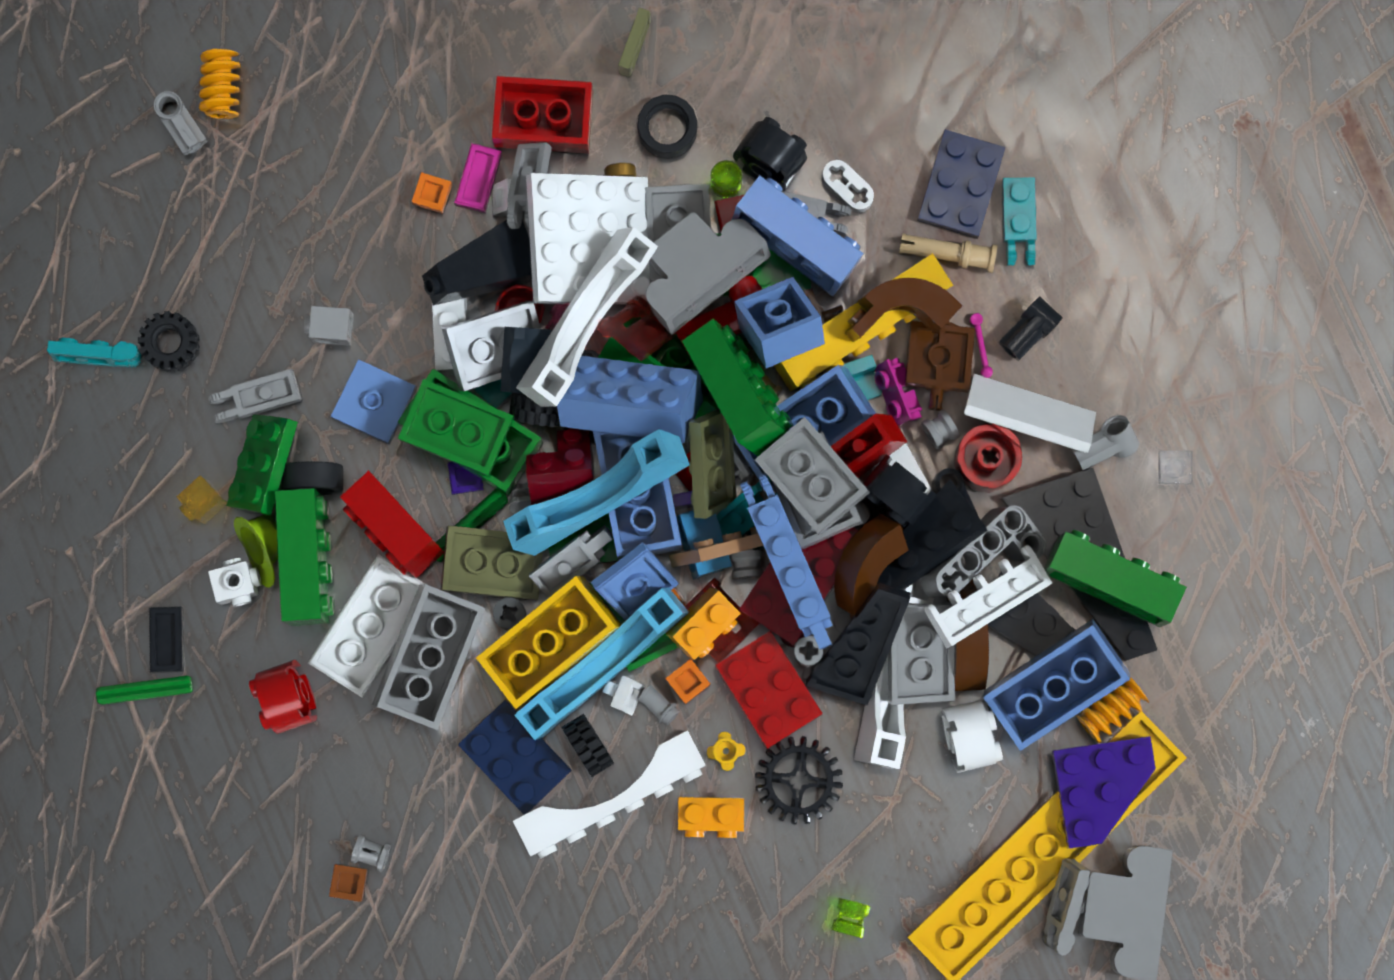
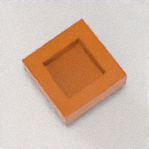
[411,172,452,214]
[665,659,711,705]

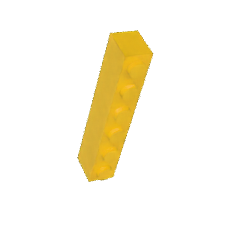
[774,253,954,392]

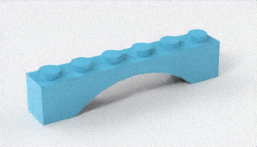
[503,429,690,556]
[515,587,690,740]

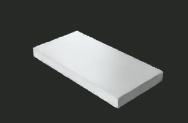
[964,374,1096,453]
[308,554,425,698]

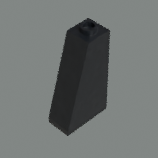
[422,220,532,306]

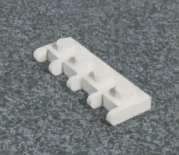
[924,545,1052,648]

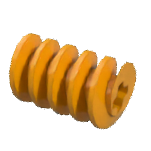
[199,49,241,119]
[1076,677,1149,744]

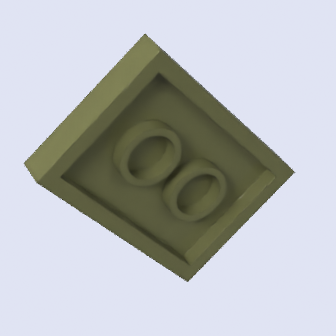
[687,408,736,519]
[441,525,543,601]

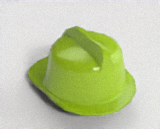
[234,514,278,588]

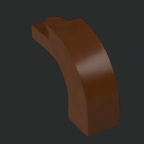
[845,278,963,342]
[834,514,909,619]
[945,575,989,691]

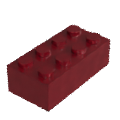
[739,527,858,646]

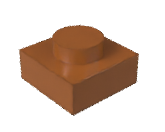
[329,864,368,902]

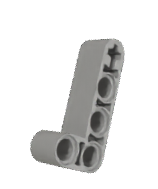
[921,505,1046,598]

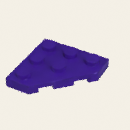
[1052,736,1156,849]

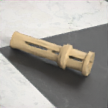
[899,233,998,273]

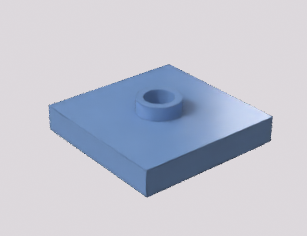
[330,359,417,444]
[591,542,679,621]

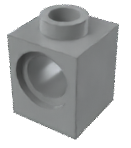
[304,306,354,346]

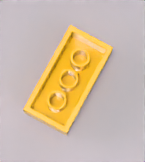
[476,576,622,709]

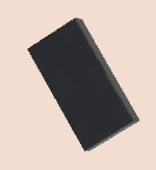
[149,606,184,673]

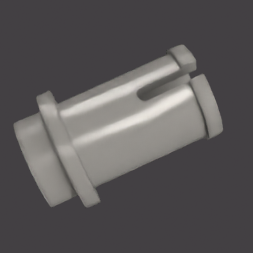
[638,685,680,726]

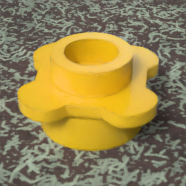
[707,732,745,771]

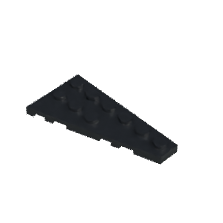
[1001,468,1157,661]

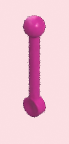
[970,313,993,378]

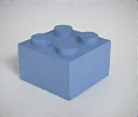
[734,277,825,368]

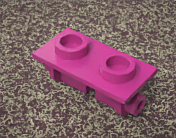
[874,358,922,427]

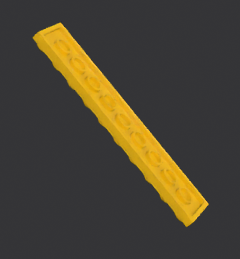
[907,711,1187,980]

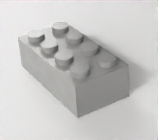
[372,584,486,730]

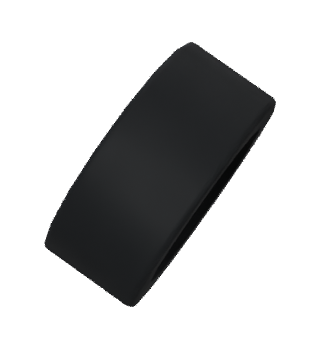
[637,95,697,159]
[282,461,343,495]

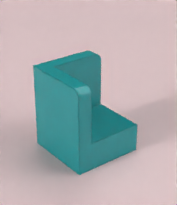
[843,355,882,400]

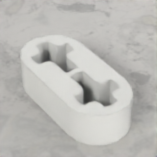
[822,160,874,213]

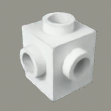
[208,558,262,607]

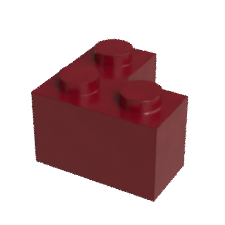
[526,428,595,505]

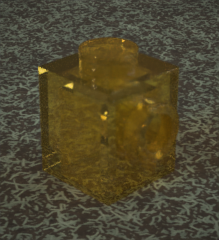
[176,475,227,525]

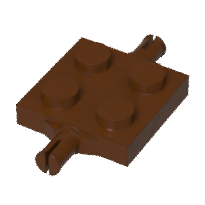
[905,320,975,411]

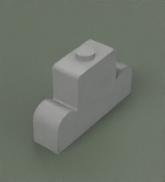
[646,212,771,335]
[1078,846,1173,980]

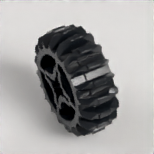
[755,736,843,824]

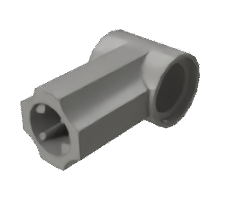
[153,91,208,156]
[1072,415,1139,471]

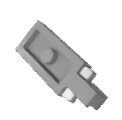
[529,525,613,598]

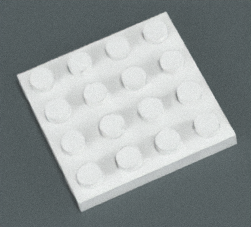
[526,173,652,305]

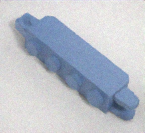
[740,473,833,650]

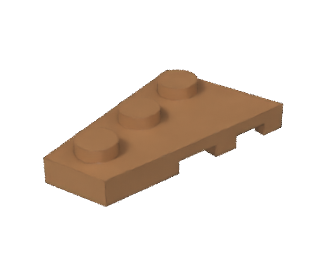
[669,527,764,568]

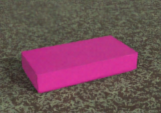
[454,143,503,213]

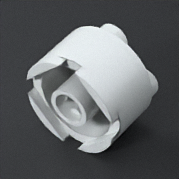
[941,700,1003,773]

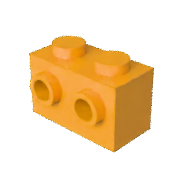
[665,587,741,660]
[678,797,744,838]

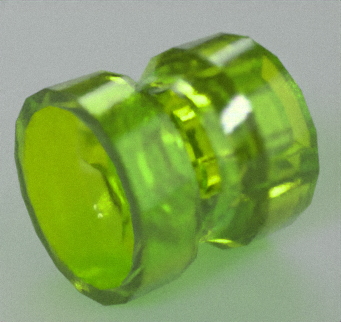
[710,160,742,198]
[831,898,871,938]

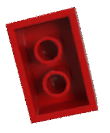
[492,76,594,154]
[340,470,444,578]
[715,631,823,750]

